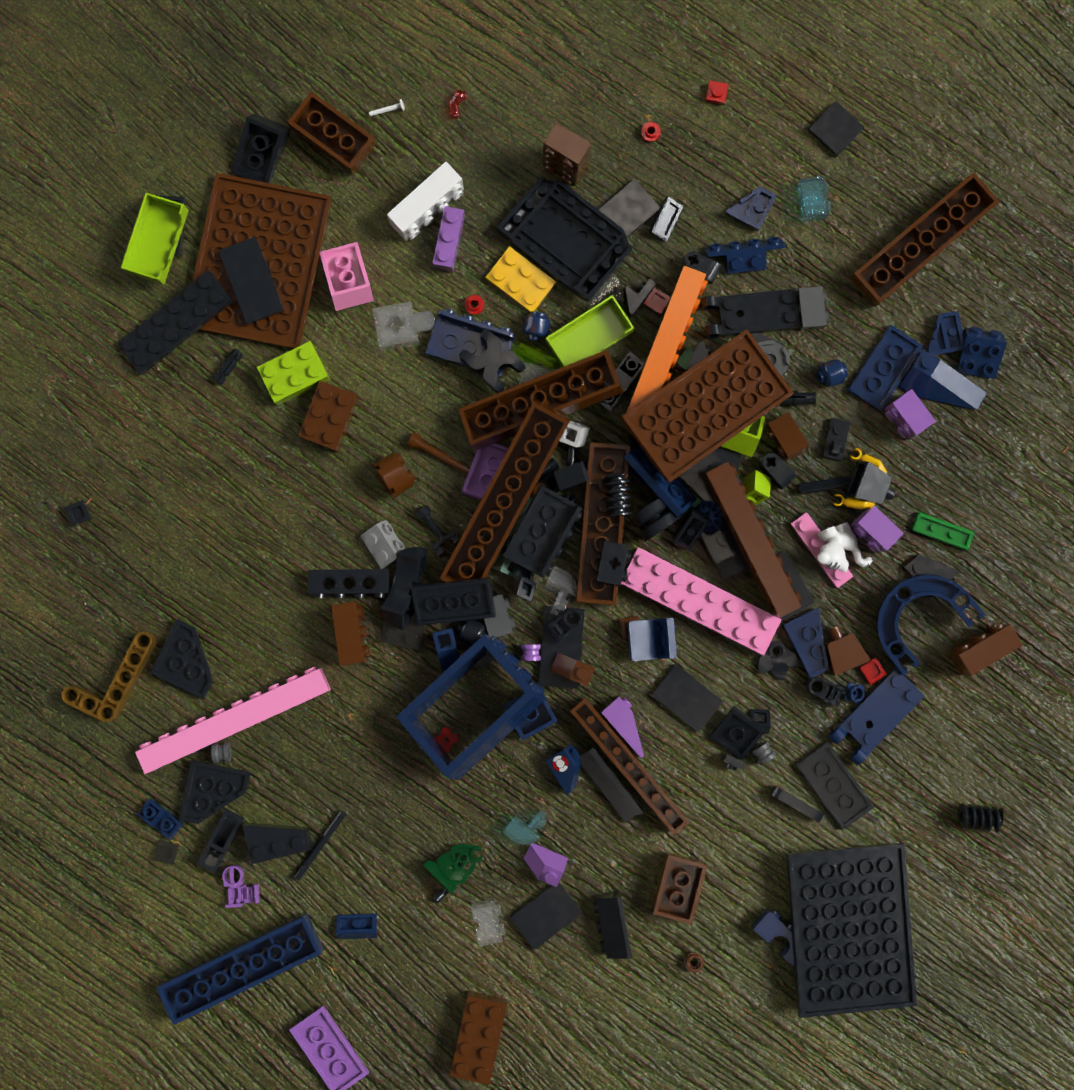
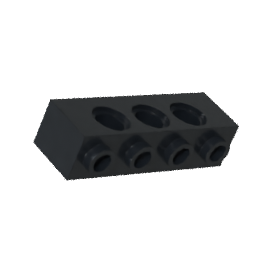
[308,569,390,598]

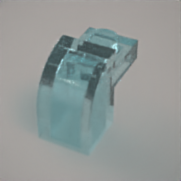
[503,809,547,844]

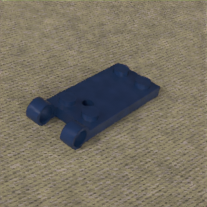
[828,668,925,766]

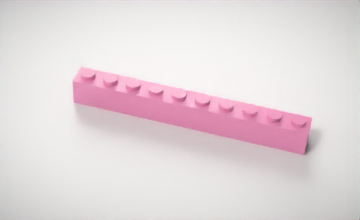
[135,667,331,774]

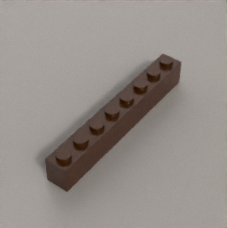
[570,697,690,835]

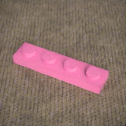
[790,512,854,588]

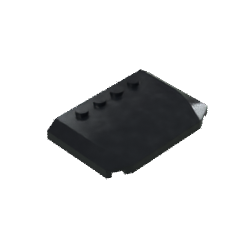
[497,177,633,302]

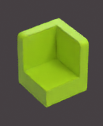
[743,470,771,505]

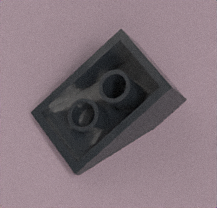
[231,113,291,183]

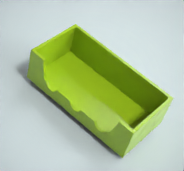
[121,193,189,285]
[546,295,634,367]

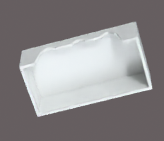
[387,162,464,241]

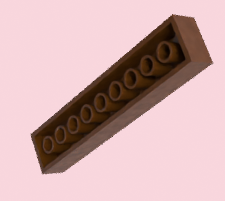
[440,400,571,582]

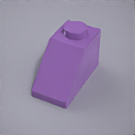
[524,842,568,887]

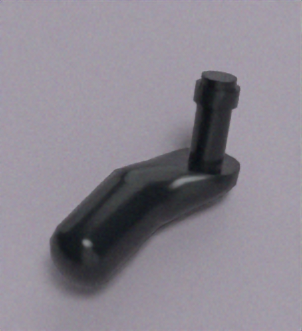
[433,888,448,903]

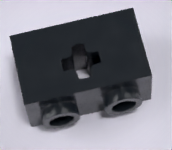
[596,541,631,586]

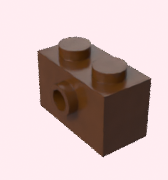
[766,412,809,462]

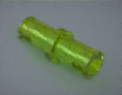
[516,342,557,369]

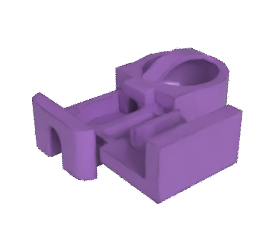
[222,864,260,908]

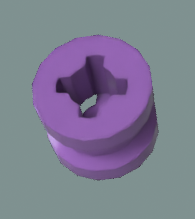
[521,644,541,661]

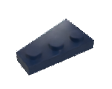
[783,607,829,678]

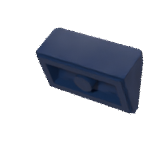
[336,914,377,939]

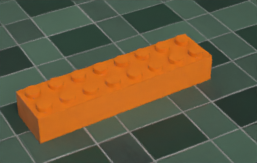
[626,266,708,413]

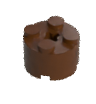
[372,453,415,499]

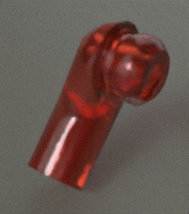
[448,90,467,119]

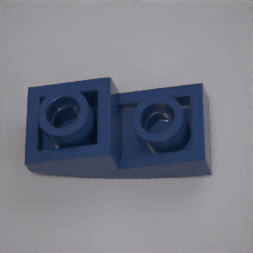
[137,798,184,840]

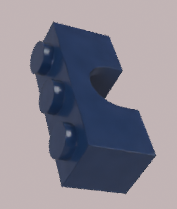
[751,909,795,968]

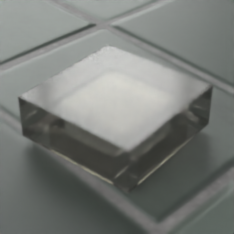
[154,840,180,865]

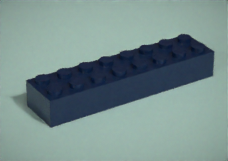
[156,913,324,1025]

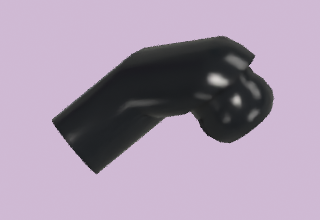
[566,445,586,468]

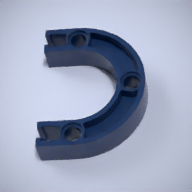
[876,574,985,675]

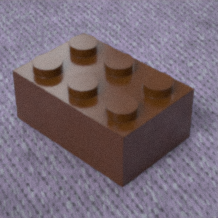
[299,381,359,453]
[331,602,370,665]
[949,623,1023,676]
[651,852,708,925]

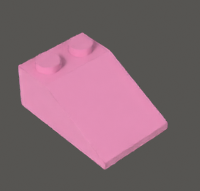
[320,242,374,311]

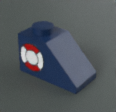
[546,744,581,795]

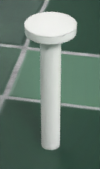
[369,99,405,117]

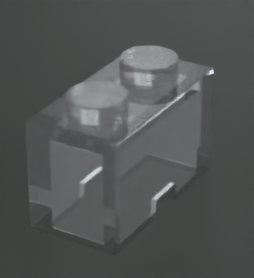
[471,899,506,947]

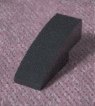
[197,809,244,875]

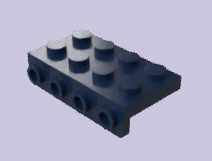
[426,309,514,378]

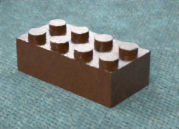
[287,91,377,175]
[543,122,591,186]
[450,990,508,1085]

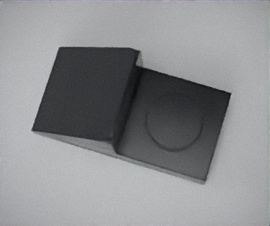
[624,279,656,318]

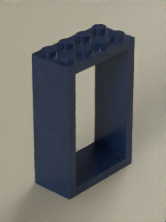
[397,634,547,780]

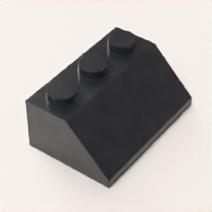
[593,891,632,959]

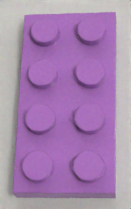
[289,1005,369,1090]

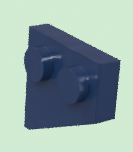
[725,186,777,231]
[927,311,965,356]

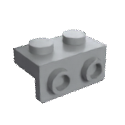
[360,520,405,569]

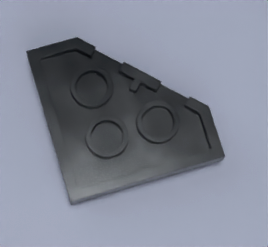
[150,619,214,699]
[179,760,251,824]

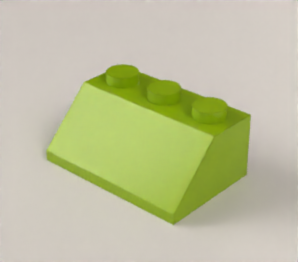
[721,416,765,457]

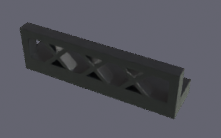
[580,746,642,822]

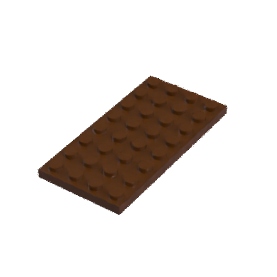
[621,329,794,483]

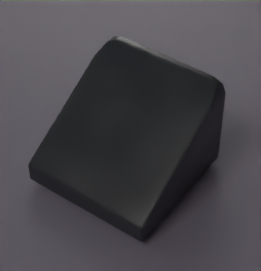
[749,709,771,734]

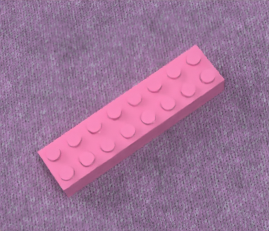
[621,547,782,655]

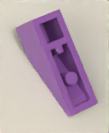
[600,696,644,758]

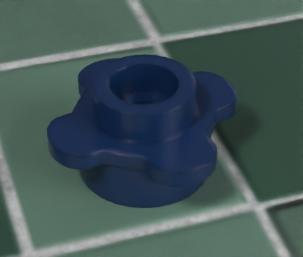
[844,682,865,703]

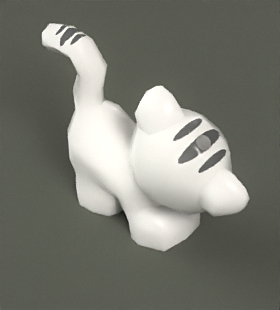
[818,522,872,572]

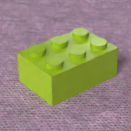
[257,341,331,406]

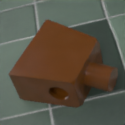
[824,625,870,676]

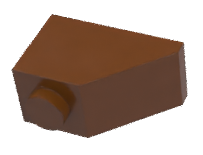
[550,652,595,686]

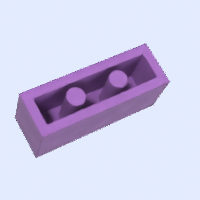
[432,206,465,273]

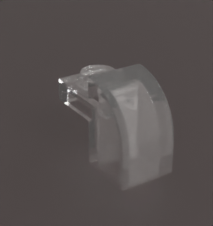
[544,566,577,616]

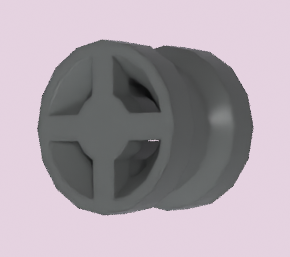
[751,741,776,765]
[211,742,231,764]

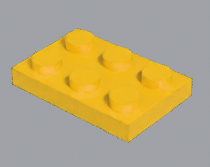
[486,246,556,313]

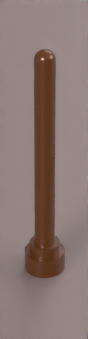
[407,432,470,475]

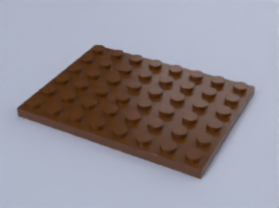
[192,173,332,349]

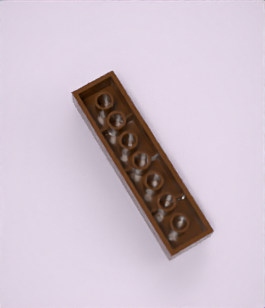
[850,172,1000,307]
[458,350,624,450]
[576,442,630,606]
[702,462,802,618]

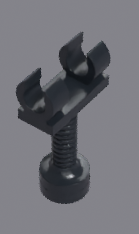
[415,505,460,558]

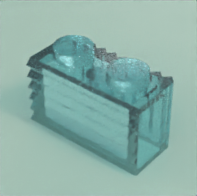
[797,176,831,222]

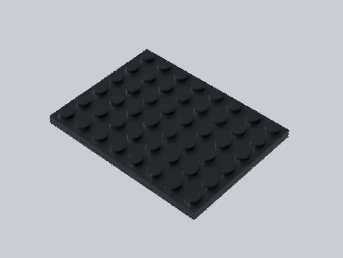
[786,843,917,1018]

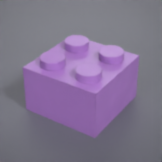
[884,389,936,440]
[850,505,904,553]

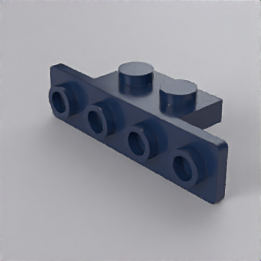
[704,237,785,274]

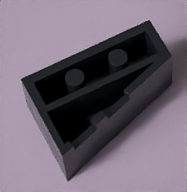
[242,822,314,865]

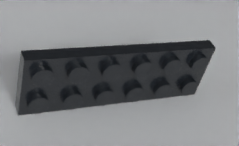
[118,270,233,375]

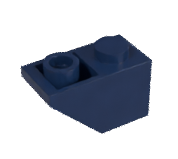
[432,628,460,672]

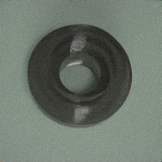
[610,286,626,305]

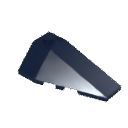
[899,350,987,410]

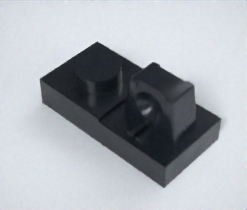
[822,418,851,461]

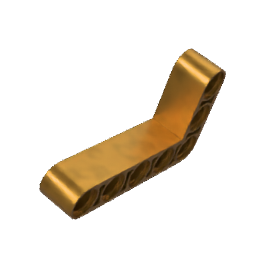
[61,632,156,722]

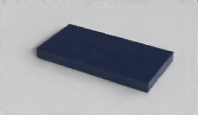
[847,324,923,412]
[624,445,697,517]

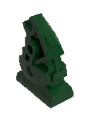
[423,844,483,896]

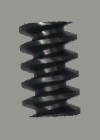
[604,474,632,516]
[958,803,1004,833]

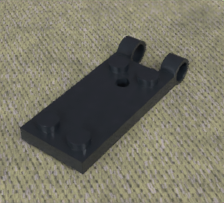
[700,288,801,339]

